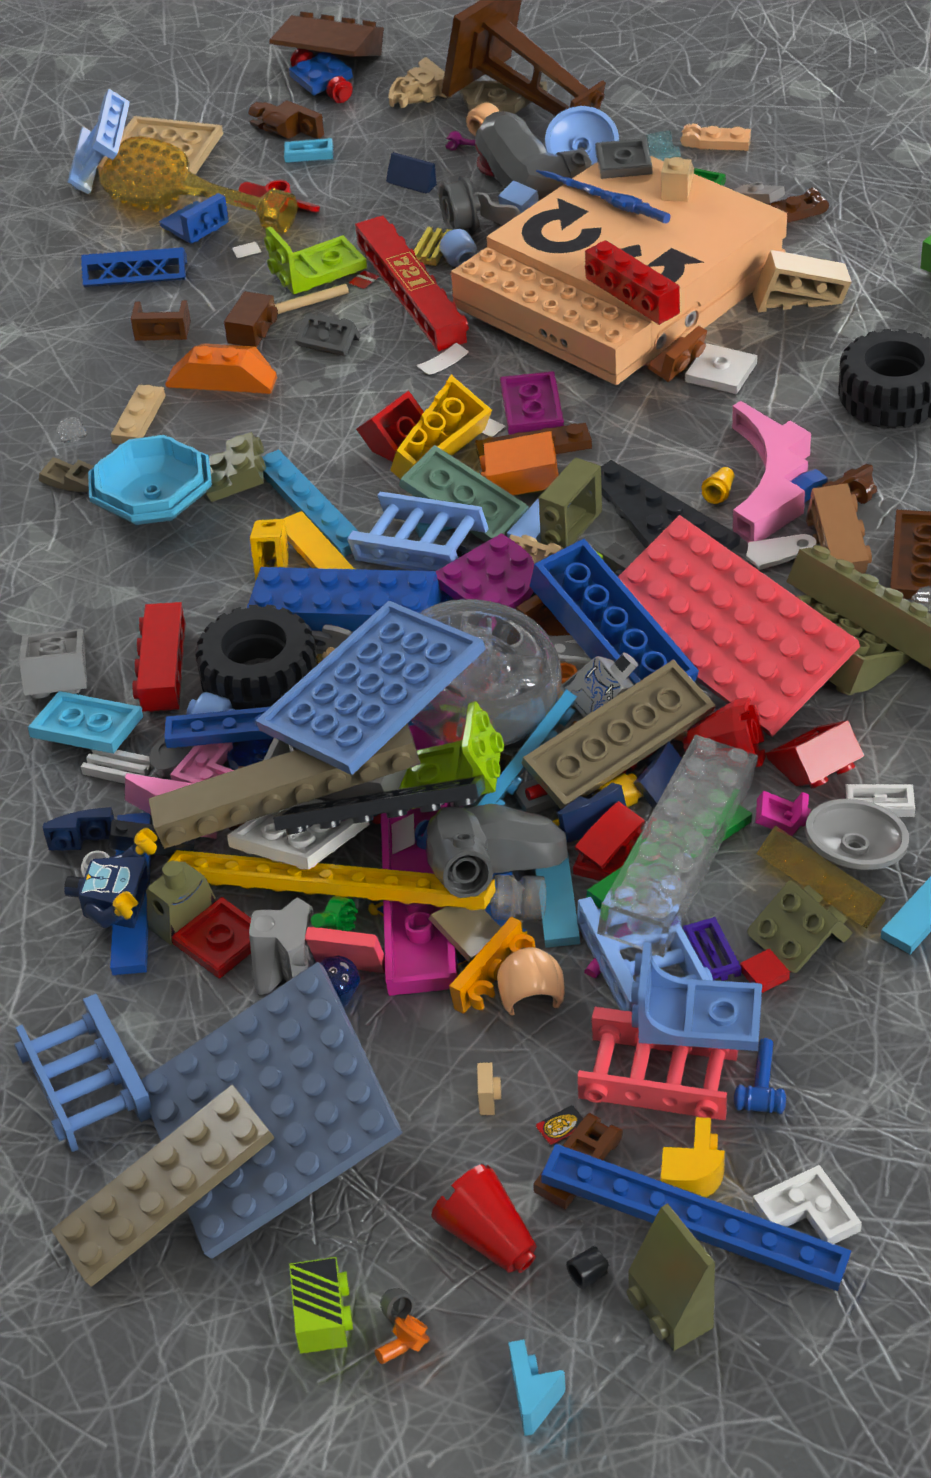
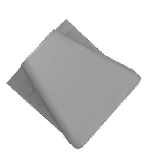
[249,897,316,995]

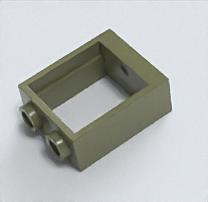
[539,457,602,548]

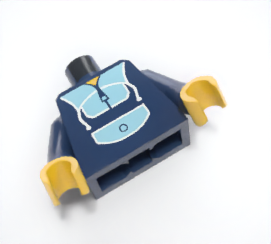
[64,828,158,928]

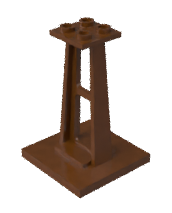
[441,0,606,116]

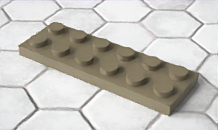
[521,659,716,809]
[51,1084,275,1287]

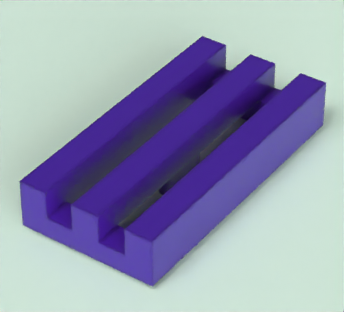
[682,917,741,981]

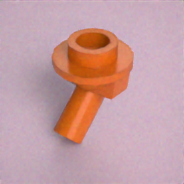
[375,1315,430,1364]

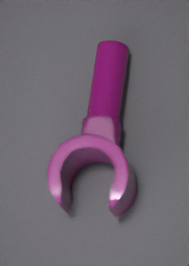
[445,131,475,151]

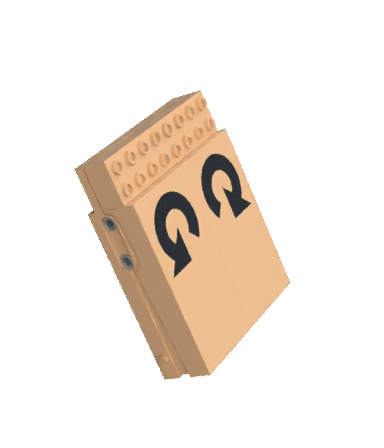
[451,156,787,386]

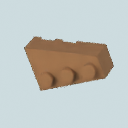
[806,483,872,574]

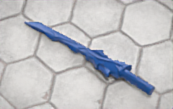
[536,170,671,224]

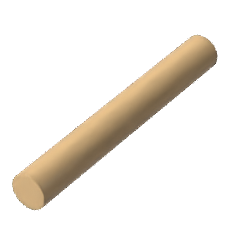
[275,284,349,314]

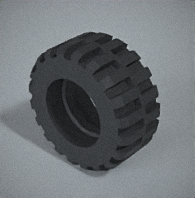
[838,329,931,428]
[195,604,318,710]

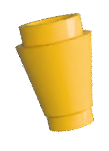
[701,467,735,504]

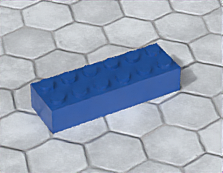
[530,539,699,685]
[247,567,442,632]

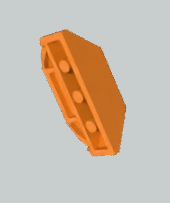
[166,344,277,394]

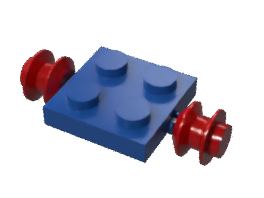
[289,48,353,103]

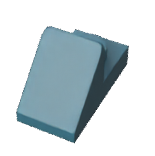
[508,1340,566,1436]

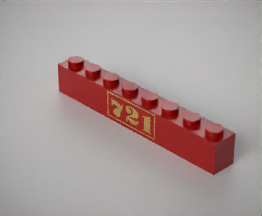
[355,215,469,352]

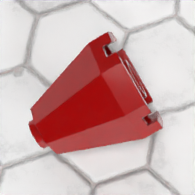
[683,696,766,769]

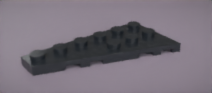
[601,460,740,550]

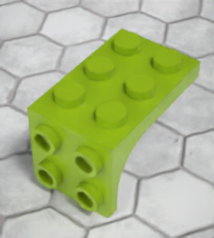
[264,226,367,295]
[399,701,504,809]

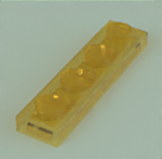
[756,826,886,928]

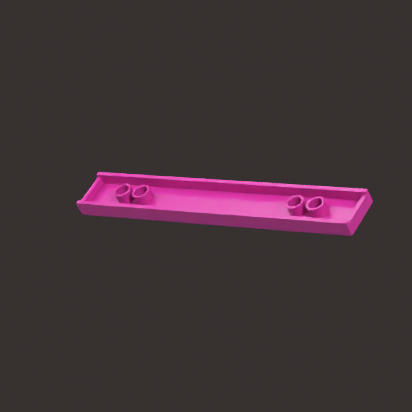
[381,699,458,996]

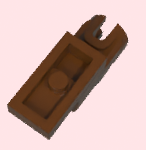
[248,100,324,139]

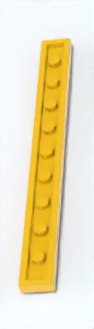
[168,850,496,910]

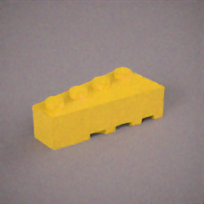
[390,375,492,479]

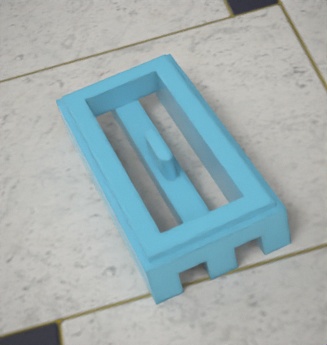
[284,138,333,163]

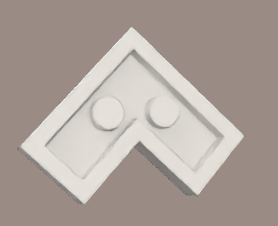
[753,1165,862,1244]

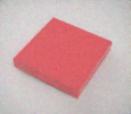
[305,927,385,973]

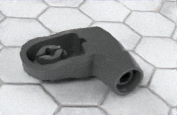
[475,111,592,201]
[426,804,568,898]

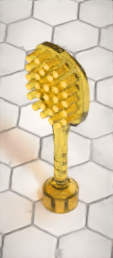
[99,137,297,234]

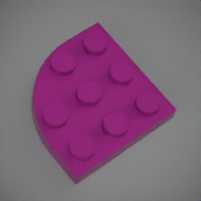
[436,533,534,626]

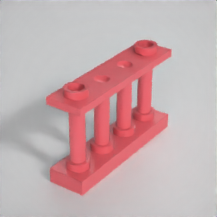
[577,1006,739,1120]

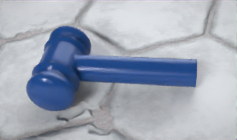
[734,1038,786,1115]

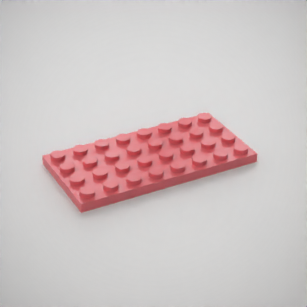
[618,515,861,737]

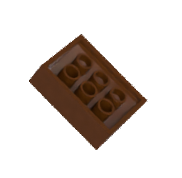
[269,11,384,56]

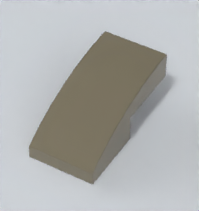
[39,457,94,492]

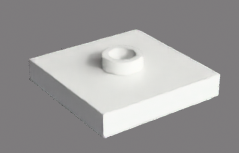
[685,343,757,394]

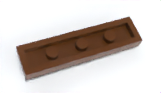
[475,423,592,465]

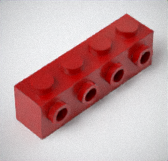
[585,240,680,325]
[132,602,186,712]

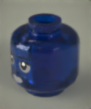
[319,956,360,1008]

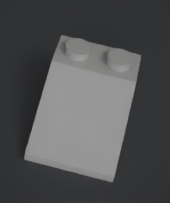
[19,628,87,698]

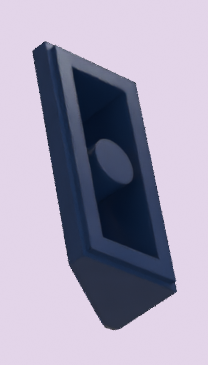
[386,152,437,193]

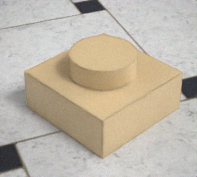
[477,1062,502,1115]

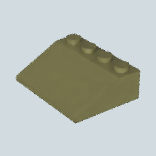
[796,595,913,695]

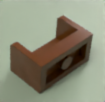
[131,300,191,341]

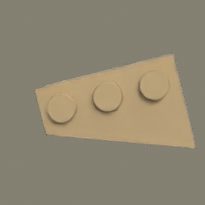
[753,250,851,312]

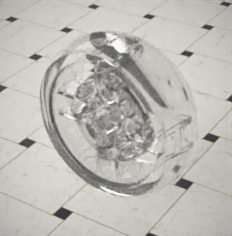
[410,599,562,745]

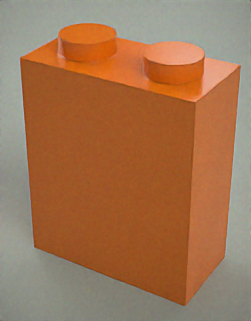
[480,431,559,496]

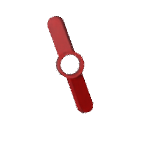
[239,180,320,212]

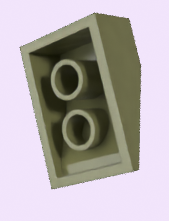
[626,1203,715,1351]

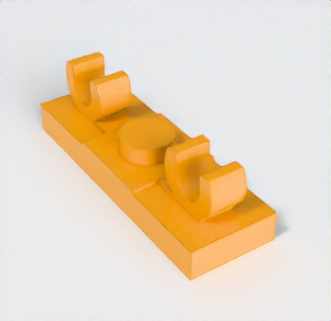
[449,917,536,1014]

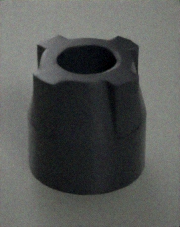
[566,1246,609,1289]

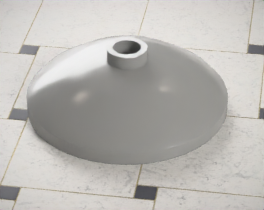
[805,799,909,871]

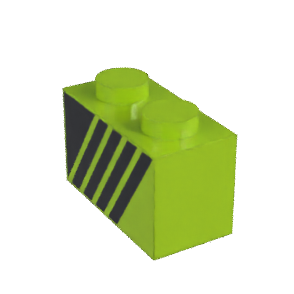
[289,1257,353,1354]

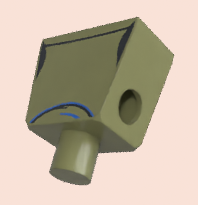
[146,861,217,945]

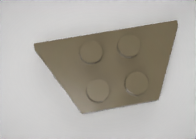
[459,81,547,114]

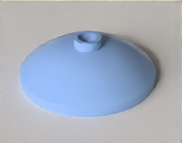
[545,106,619,165]

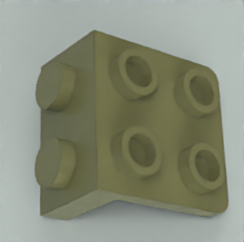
[747,879,853,973]

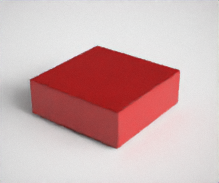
[740,948,790,993]

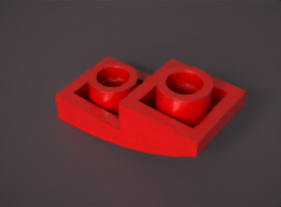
[575,801,645,870]

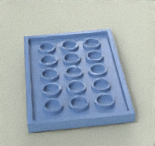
[256,601,486,775]

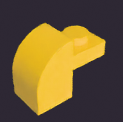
[661,1117,725,1198]

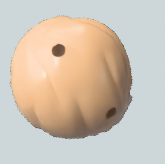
[497,947,565,1016]

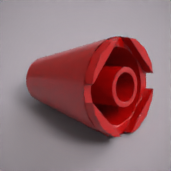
[431,1164,537,1273]

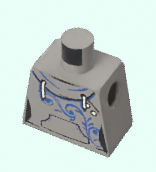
[559,653,638,717]

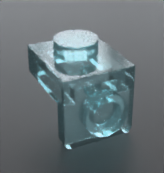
[647,130,681,161]

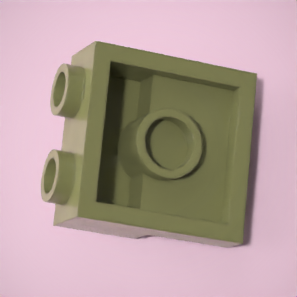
[206,432,266,502]

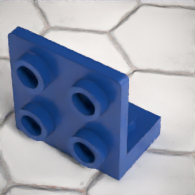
[159,193,229,244]

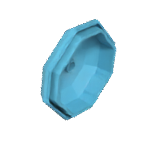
[88,435,212,525]

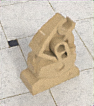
[389,57,452,108]

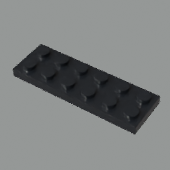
[273,775,486,835]

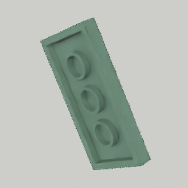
[399,445,529,542]

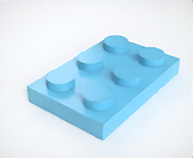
[28,691,143,754]

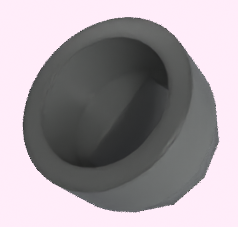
[380,1288,415,1323]

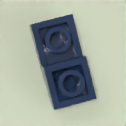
[633,742,687,808]
[557,783,626,843]
[43,807,115,851]

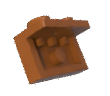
[648,325,707,382]

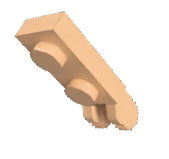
[680,124,751,151]

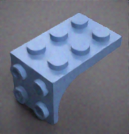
[631,941,762,1051]

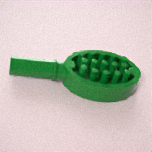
[311,896,358,931]

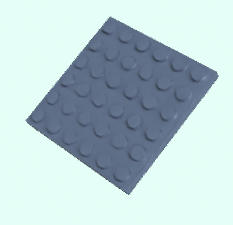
[141,962,403,1259]

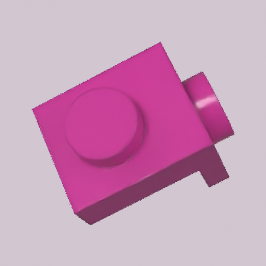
[755,790,811,837]

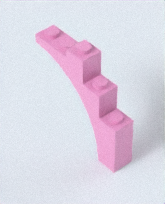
[732,401,811,543]

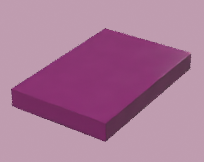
[500,371,564,435]

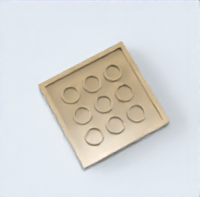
[97,116,223,186]

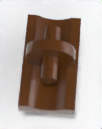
[822,464,878,504]

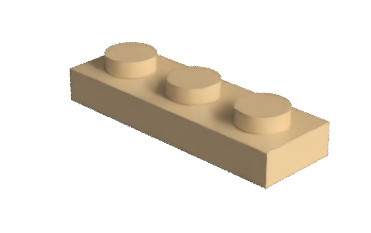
[111,385,166,444]

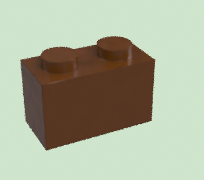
[224,291,278,348]

